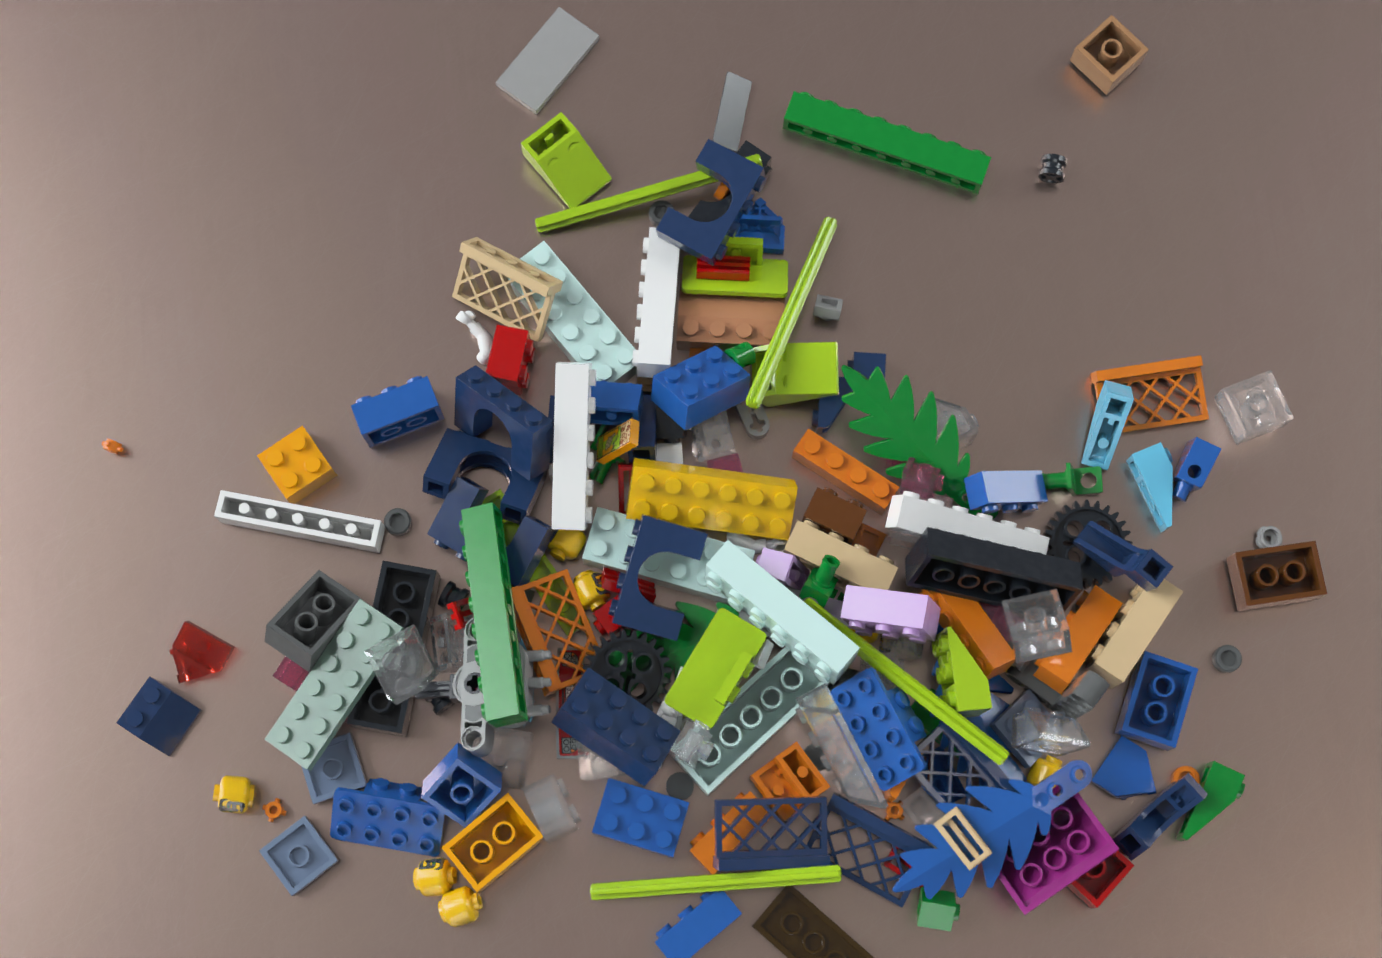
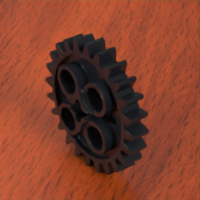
[1043,499,1133,588]
[582,628,672,711]

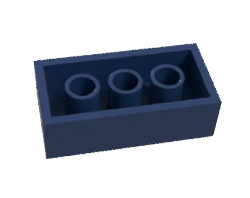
[551,667,682,786]

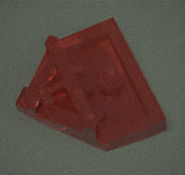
[169,621,235,683]

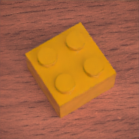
[257,425,337,504]

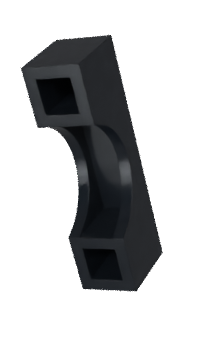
[688,140,772,222]

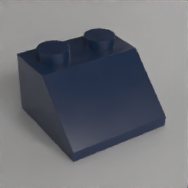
[116,676,202,757]

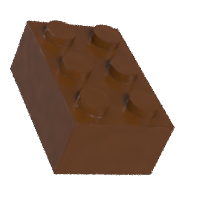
[1226,540,1328,611]

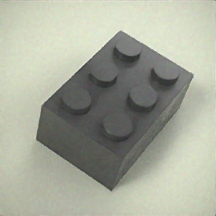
[264,570,363,672]

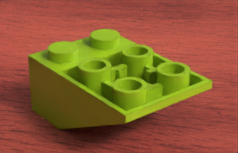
[521,112,612,208]
[752,342,839,407]
[932,626,992,717]

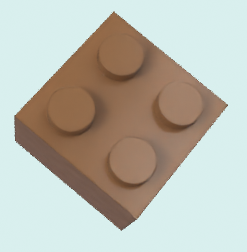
[1070,15,1149,95]

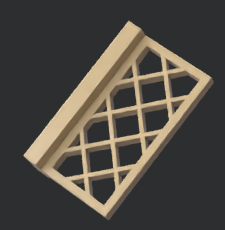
[452,237,563,342]

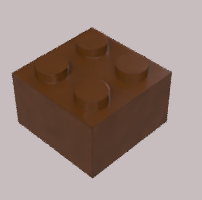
[802,487,867,545]

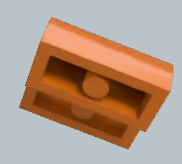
[749,741,830,822]

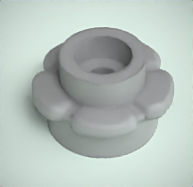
[1255,526,1283,548]

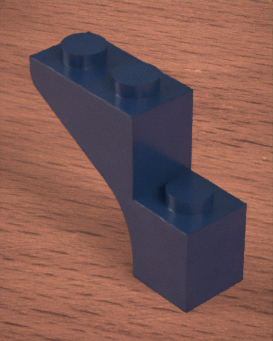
[812,352,886,434]
[1072,521,1174,592]

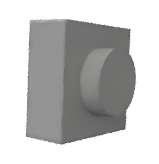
[813,294,843,321]

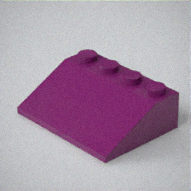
[998,785,1120,915]

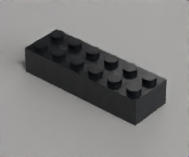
[905,527,1083,620]
[347,561,441,737]

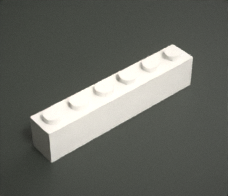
[632,227,680,378]
[552,362,596,530]
[214,490,385,553]
[885,491,1050,555]

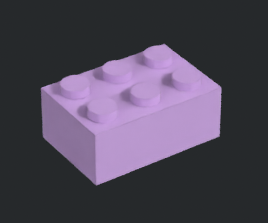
[840,585,941,644]

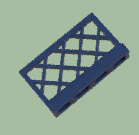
[914,721,1018,830]
[807,792,934,907]
[713,796,830,871]

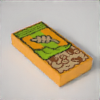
[597,418,639,464]

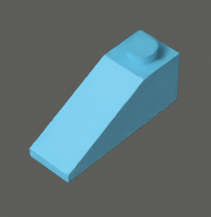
[1081,380,1134,471]
[1126,442,1173,533]

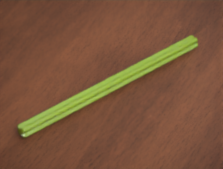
[535,154,763,233]
[746,216,837,409]
[804,598,1010,765]
[590,865,842,900]

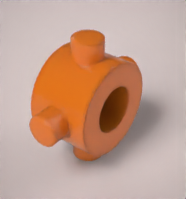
[102,438,123,455]
[262,798,287,822]
[884,800,905,821]

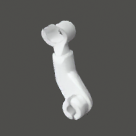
[456,310,493,365]
[727,532,787,554]

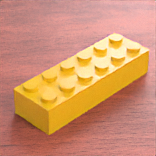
[626,458,798,540]

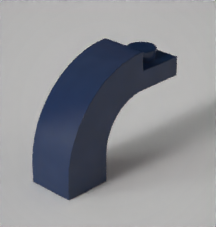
[1113,773,1208,861]

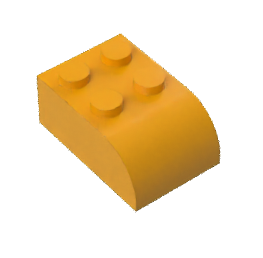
[442,793,544,893]

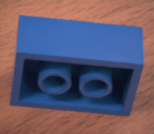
[651,345,751,431]
[350,376,445,448]
[1115,651,1198,751]
[592,778,690,858]

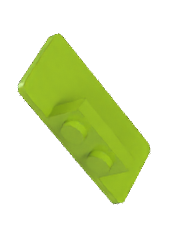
[681,237,788,298]
[664,608,767,729]

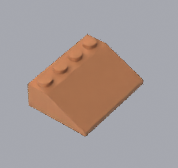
[676,273,785,351]

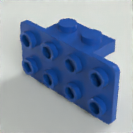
[830,667,927,791]
[330,778,445,857]

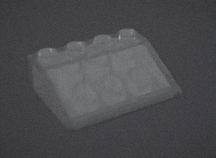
[795,683,888,809]

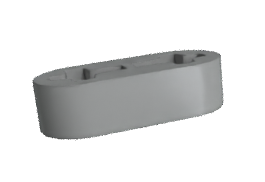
[735,392,770,440]

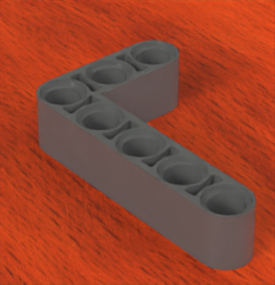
[1006,658,1110,722]

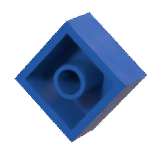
[421,742,502,828]

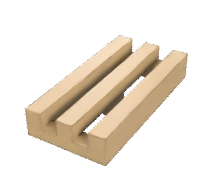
[934,806,992,871]

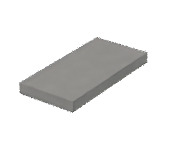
[496,7,600,115]

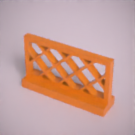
[1090,355,1209,433]
[511,569,598,696]

